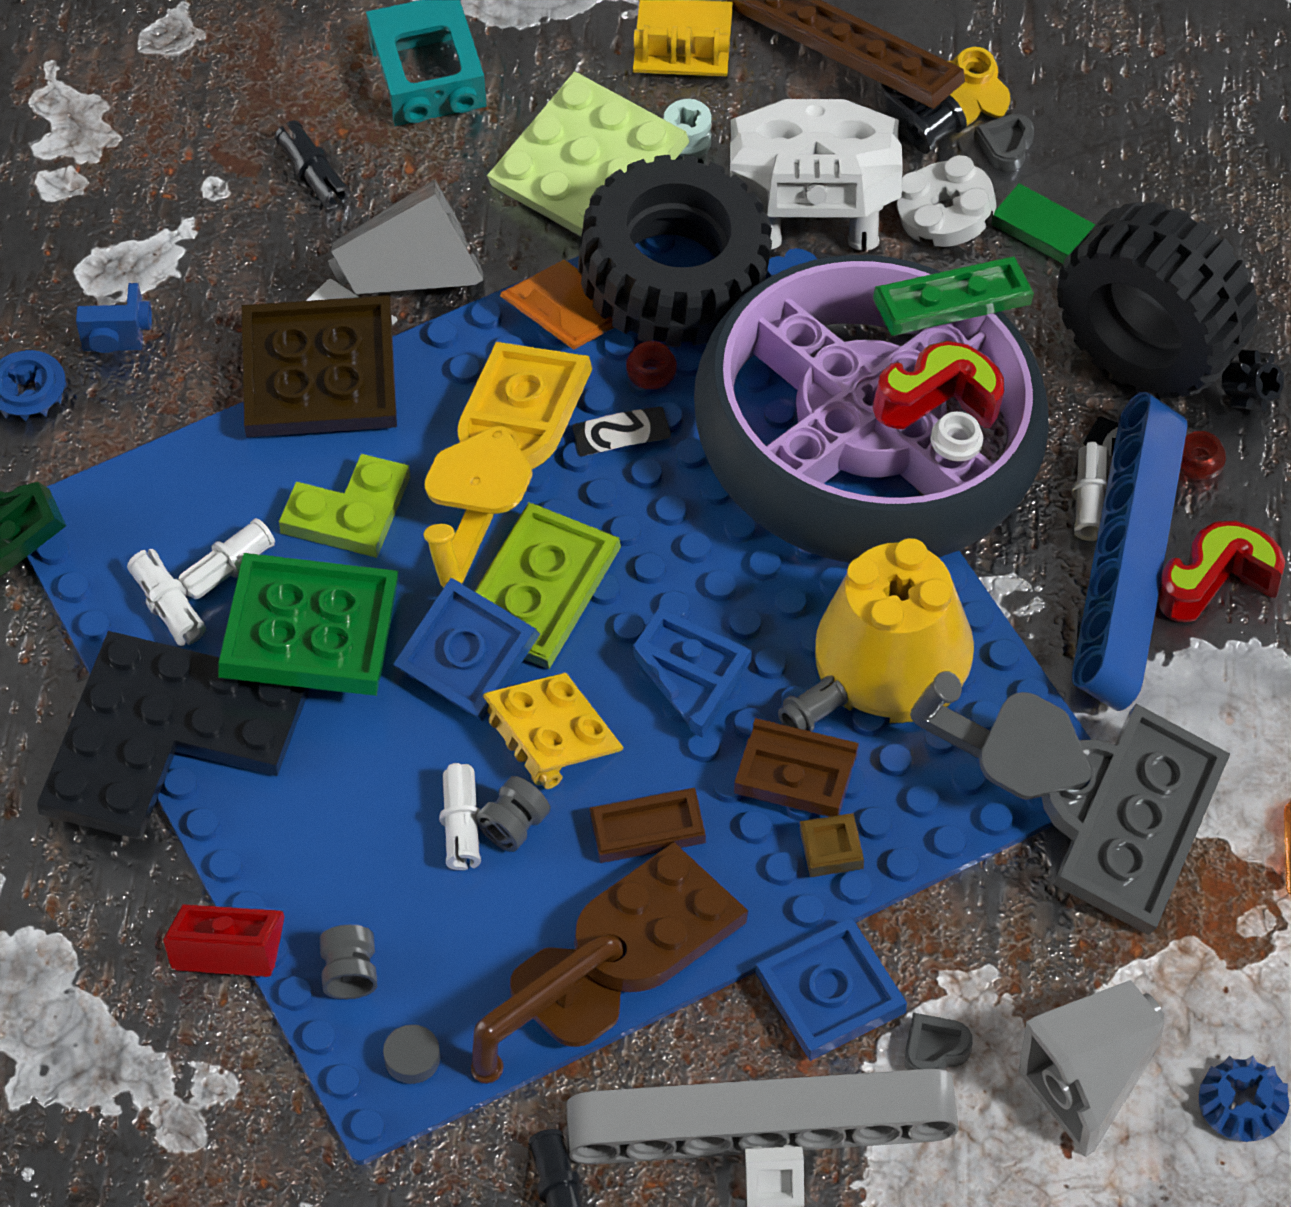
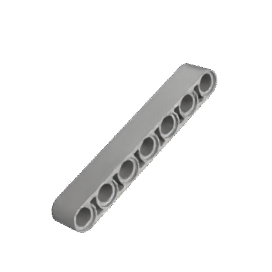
[566,1069,959,1164]

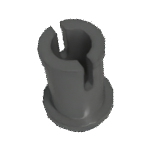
[778,675,848,732]

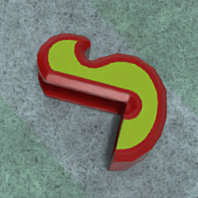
[872,341,1004,429]
[1158,520,1286,622]

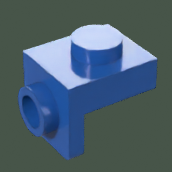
[76,283,152,353]

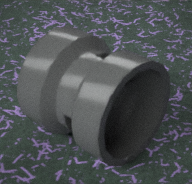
[475,776,551,852]
[319,924,377,1000]

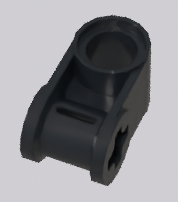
[881,83,967,154]

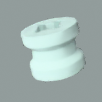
[664,99,712,158]

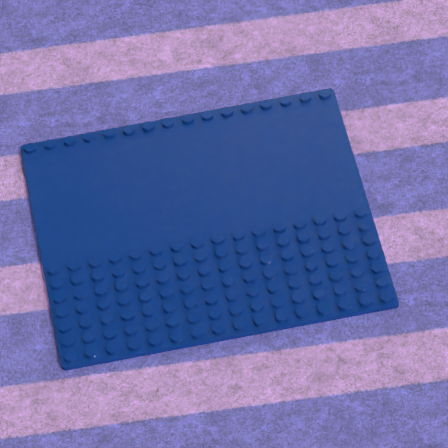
[26,235,1091,1165]

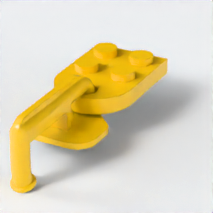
[423,342,592,588]

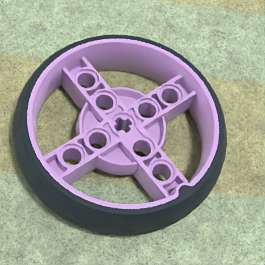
[694,255,1049,563]

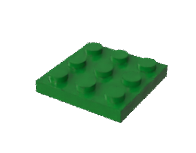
[218,553,398,696]

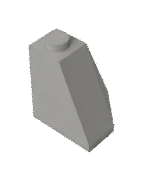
[328,180,483,294]
[1019,980,1165,1157]

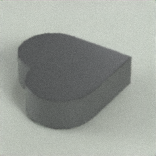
[974,114,1035,172]
[905,1012,973,1070]

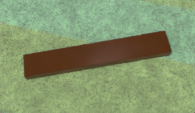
[725,0,965,109]

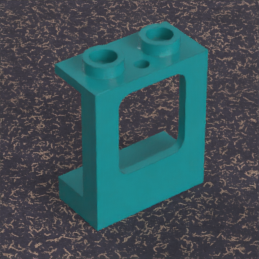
[366,0,487,126]

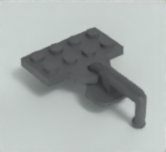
[910,671,1230,935]

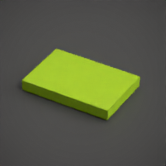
[474,502,621,669]

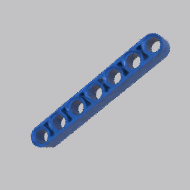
[1072,392,1187,711]

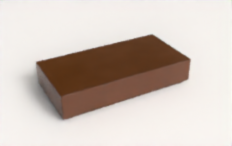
[590,788,706,863]

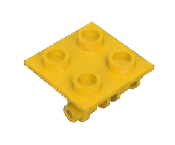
[633,0,733,77]
[483,673,624,789]

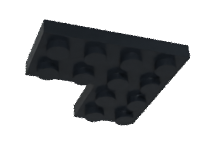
[37,631,309,840]

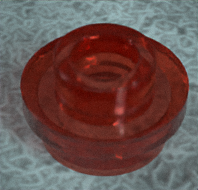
[626,341,677,389]
[1180,431,1226,480]

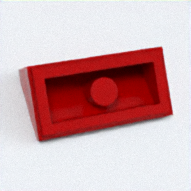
[163,904,285,977]

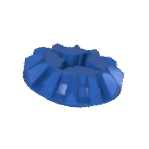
[0,350,67,422]
[1199,1055,1290,1142]

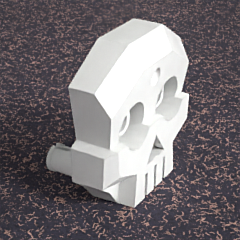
[730,99,902,250]

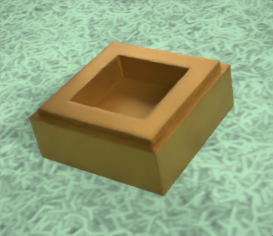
[800,813,864,877]

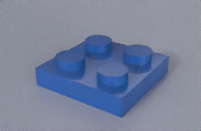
[393,578,540,721]
[756,917,907,1061]

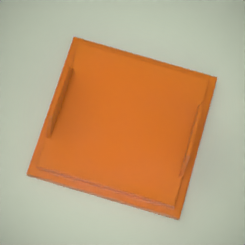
[500,260,615,350]

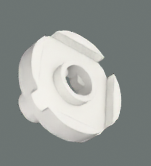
[897,155,996,247]

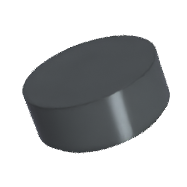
[383,1025,440,1084]

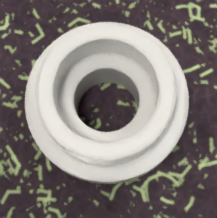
[930,411,983,461]

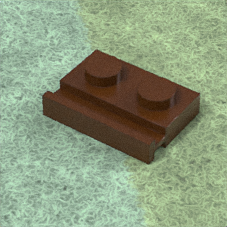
[734,718,859,817]

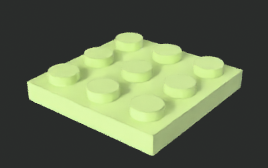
[487,71,689,236]

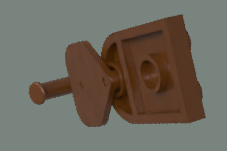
[471,842,748,1084]

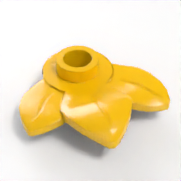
[948,47,1010,126]

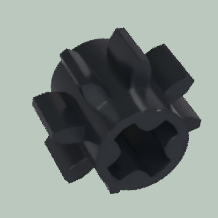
[1221,349,1284,412]

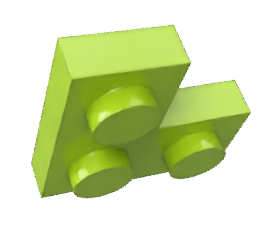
[279,454,410,558]

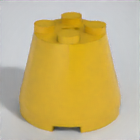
[815,538,974,723]

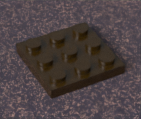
[241,295,397,437]

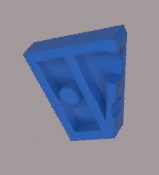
[633,607,751,737]

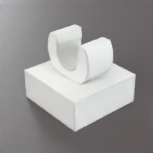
[745,1145,804,1207]

